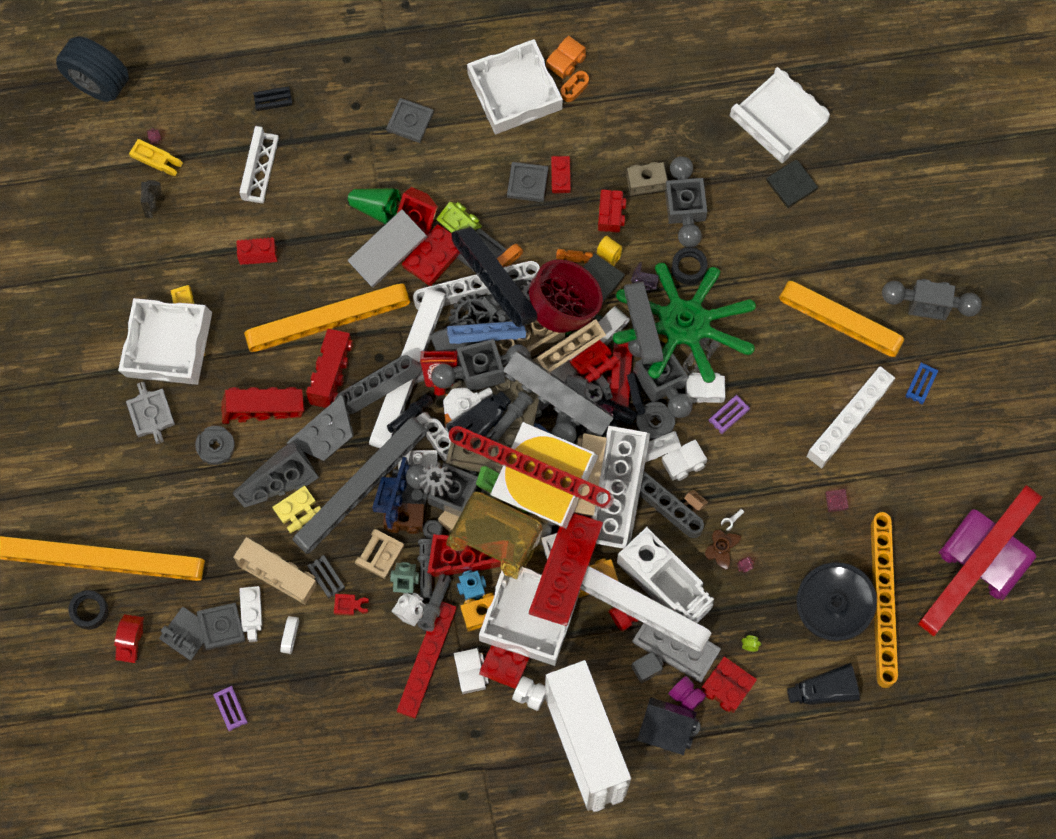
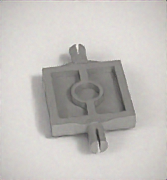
[126,382,175,444]

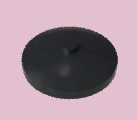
[797,562,877,642]

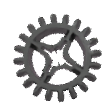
[449,294,500,326]

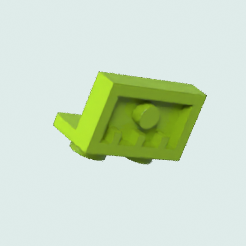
[437,202,482,233]

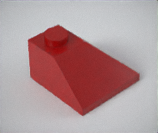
[397,187,438,236]

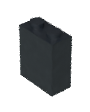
[637,697,699,755]

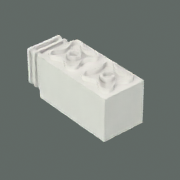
[617,527,714,623]

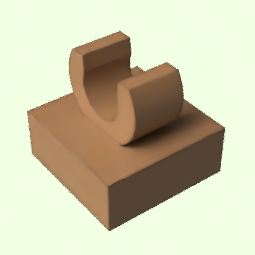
[684,490,708,513]

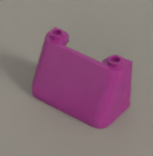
[939,509,1036,601]

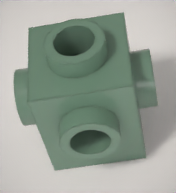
[390,562,419,593]

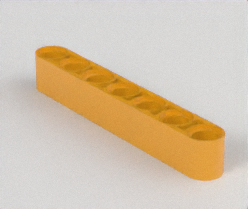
[779,281,904,357]

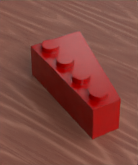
[306,329,353,408]
[221,387,304,424]
[427,534,515,577]

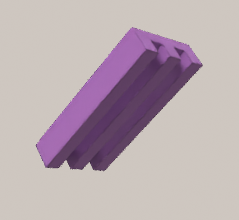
[709,395,750,434]
[213,686,248,731]

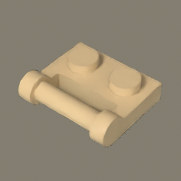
[355,529,404,579]

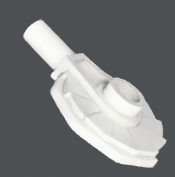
[443,387,493,420]

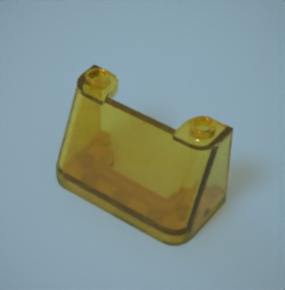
[446,492,542,580]

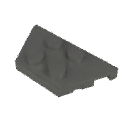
[287,395,354,461]

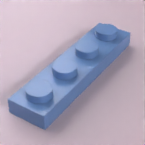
[447,322,526,344]

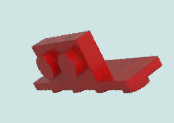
[607,343,632,407]

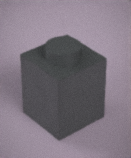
[631,652,664,684]

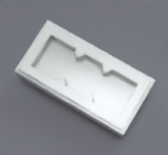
[398,450,437,470]

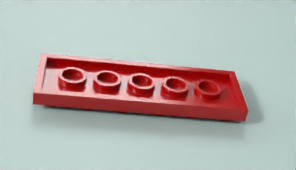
[529,513,603,626]

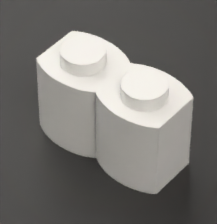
[685,373,725,403]
[662,440,707,481]
[454,648,489,694]

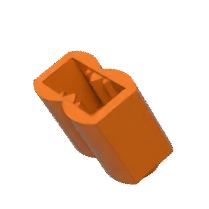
[546,36,586,79]

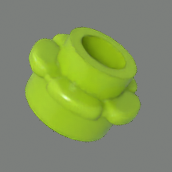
[742,635,761,652]

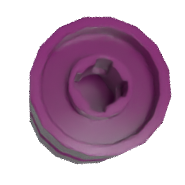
[668,676,706,711]

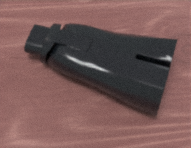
[446,391,511,452]
[787,663,860,705]

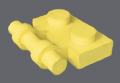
[272,486,321,534]

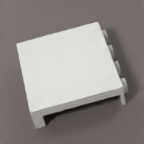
[730,67,830,163]

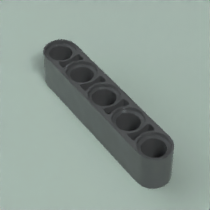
[624,281,663,365]
[334,355,422,414]

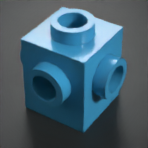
[457,570,486,601]

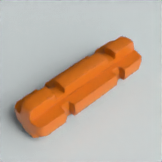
[556,249,593,263]

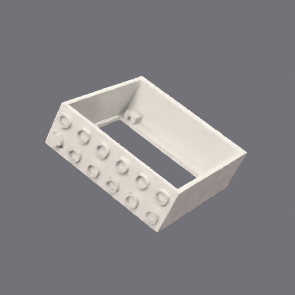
[545,660,631,812]

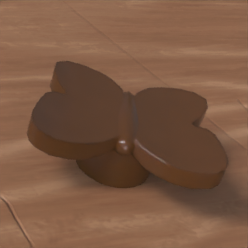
[705,530,741,570]

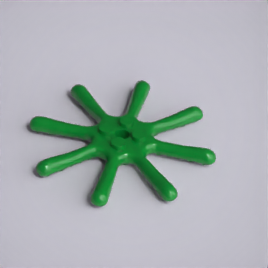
[612,263,756,383]

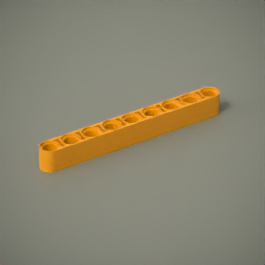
[244,284,410,352]
[871,512,898,688]

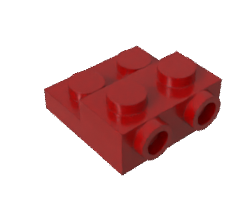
[701,657,757,713]

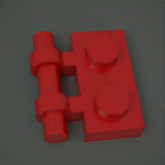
[569,340,619,383]

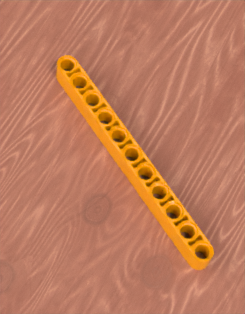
[0,536,205,581]

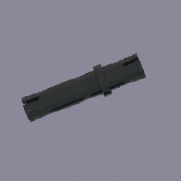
[387,394,433,435]

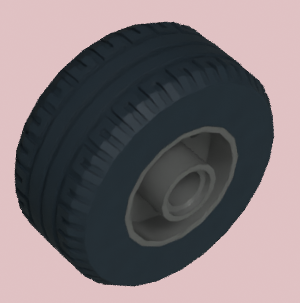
[56,36,129,102]

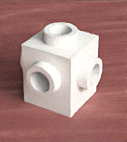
[392,593,425,626]

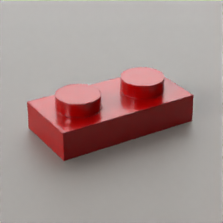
[551,156,570,193]

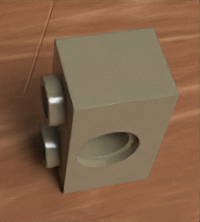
[626,162,667,196]

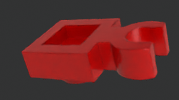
[334,594,369,616]

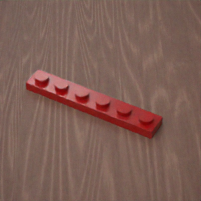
[397,602,457,719]

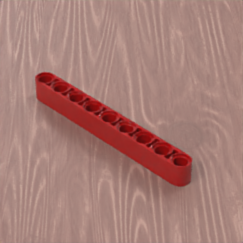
[449,426,614,509]
[918,485,1043,637]

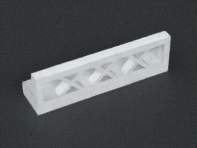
[239,126,279,203]

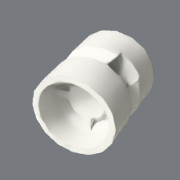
[512,676,545,711]

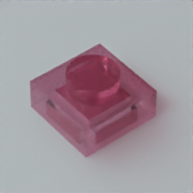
[825,489,849,512]

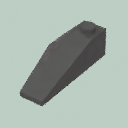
[233,441,319,508]

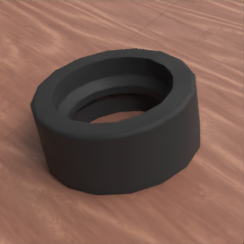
[671,247,708,285]
[68,590,109,630]

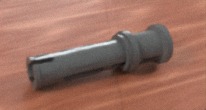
[486,391,533,442]
[417,539,433,600]
[417,574,451,631]

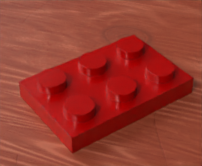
[402,224,460,286]
[479,645,530,689]

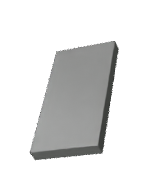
[348,210,427,288]
[632,623,721,683]

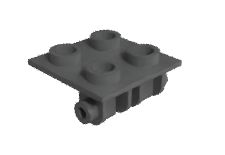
[159,607,204,661]

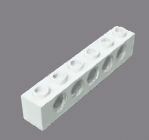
[807,367,895,468]

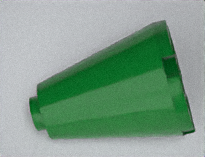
[348,188,401,225]

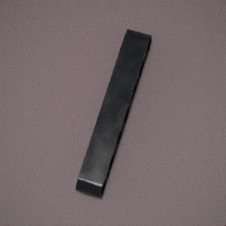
[451,226,537,327]

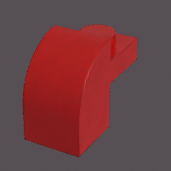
[114,614,144,663]

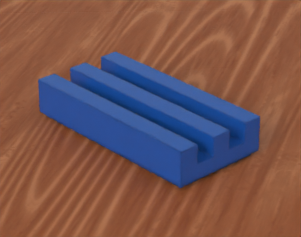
[905,363,938,405]

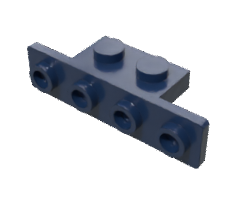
[372,457,411,529]

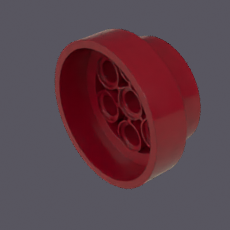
[529,259,603,333]

